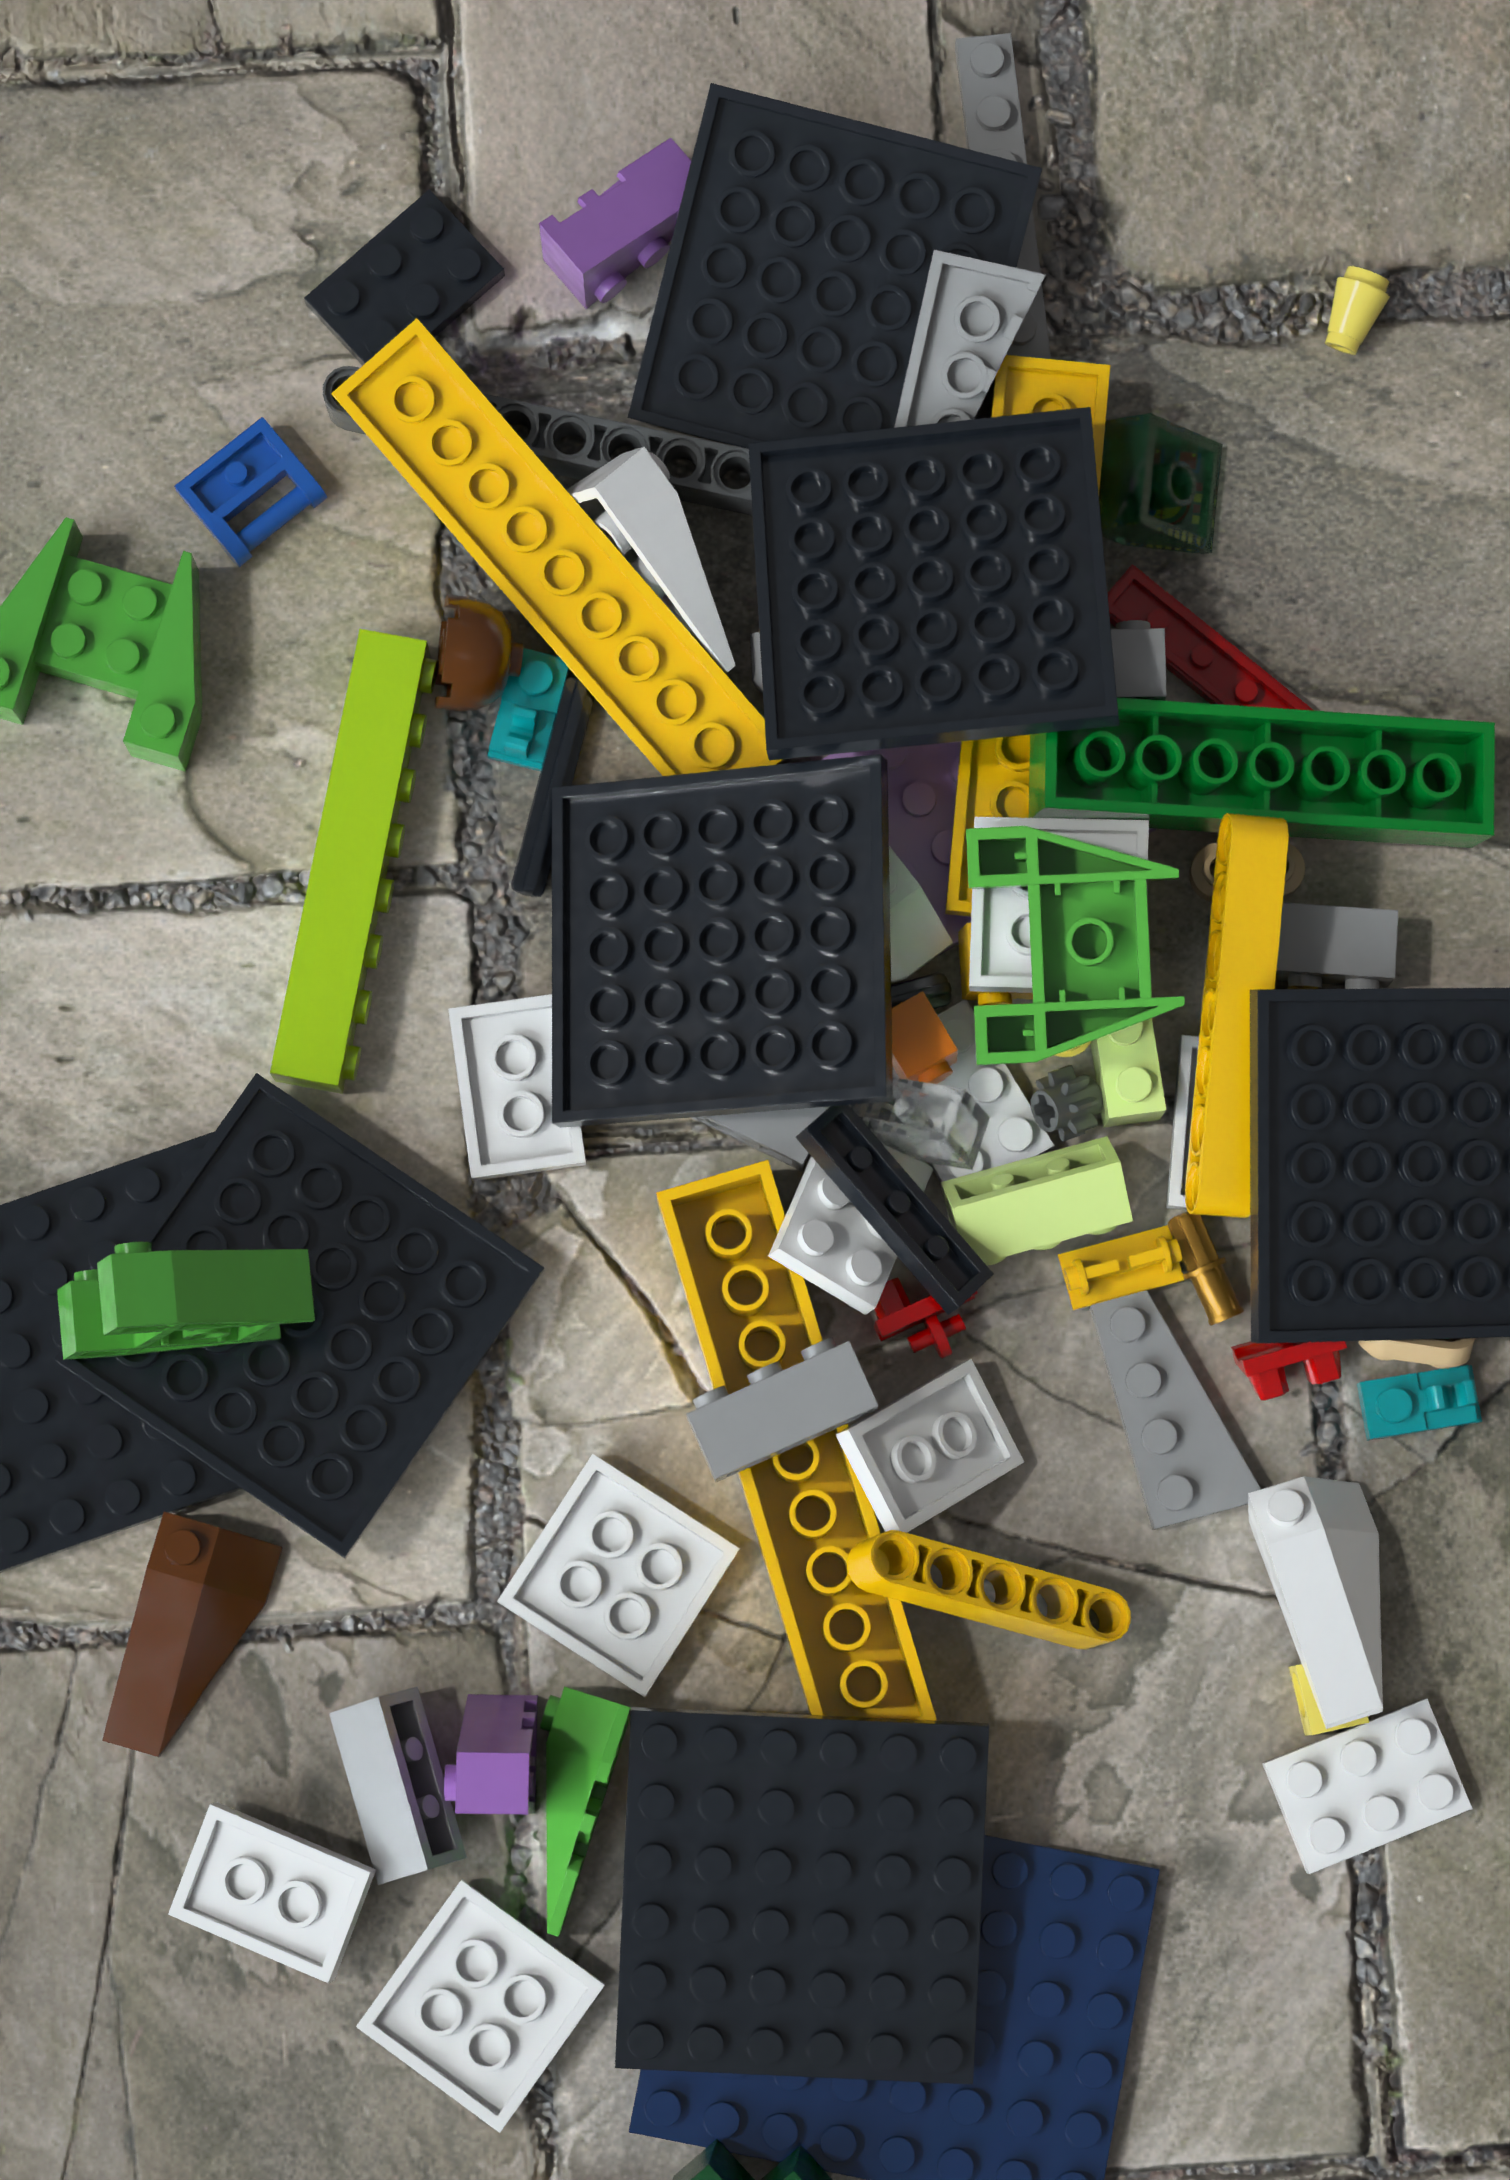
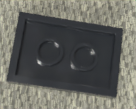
[304,189,505,366]

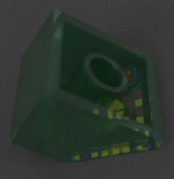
[1099,413,1223,554]

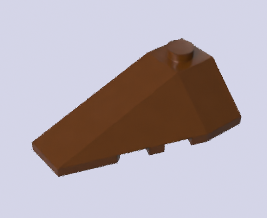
[102,1512,283,1757]

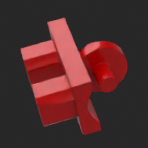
[873,1277,978,1359]
[1231,1341,1347,1400]

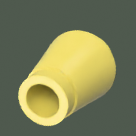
[1325,266,1390,355]

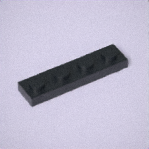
[795,1105,994,1315]

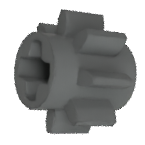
[1031,1065,1103,1141]

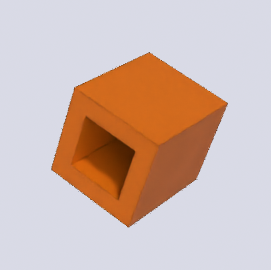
[892,991,958,1090]

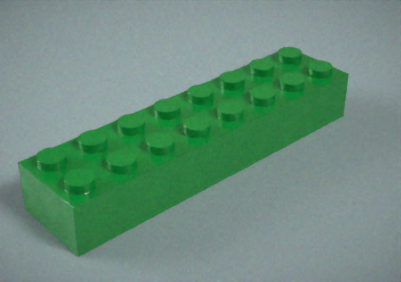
[1028,698,1495,848]

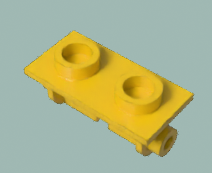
[1058,1225,1184,1310]

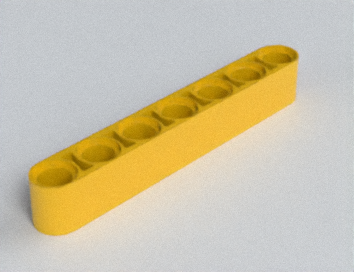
[1185,813,1289,1218]

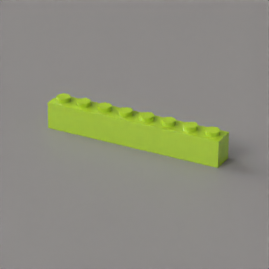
[270,629,438,1094]

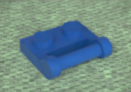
[174,417,328,568]

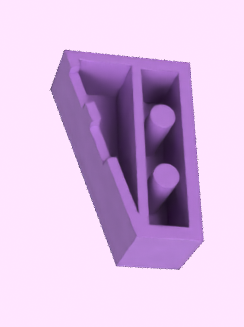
[539,138,691,309]
[444,1694,538,1815]

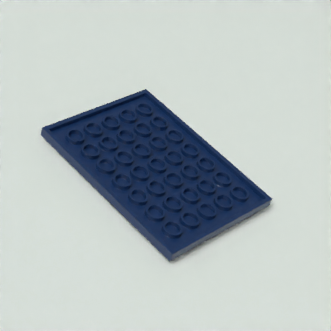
[629,1835,1160,2180]

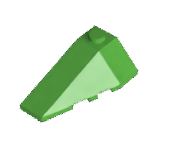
[540,1686,631,1937]

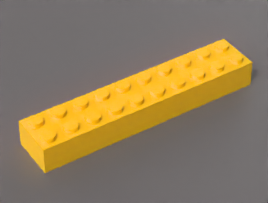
[656,1160,937,1721]

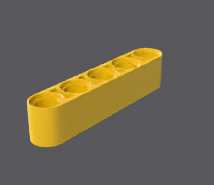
[847,1530,1131,1650]

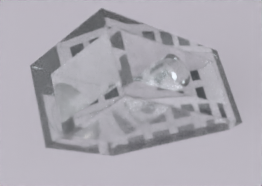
[851,1077,990,1170]

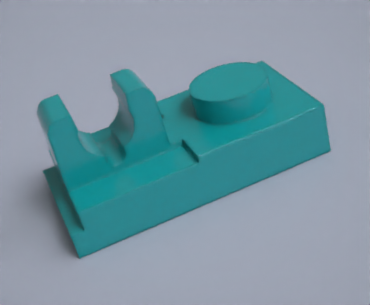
[487,648,570,771]
[1357,1365,1482,1441]

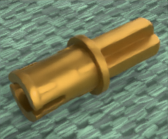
[1168,1211,1244,1326]

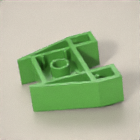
[0,517,202,772]
[966,826,1185,1065]
[57,1242,315,1360]

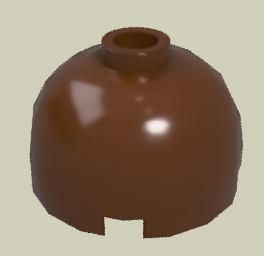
[435,594,523,711]

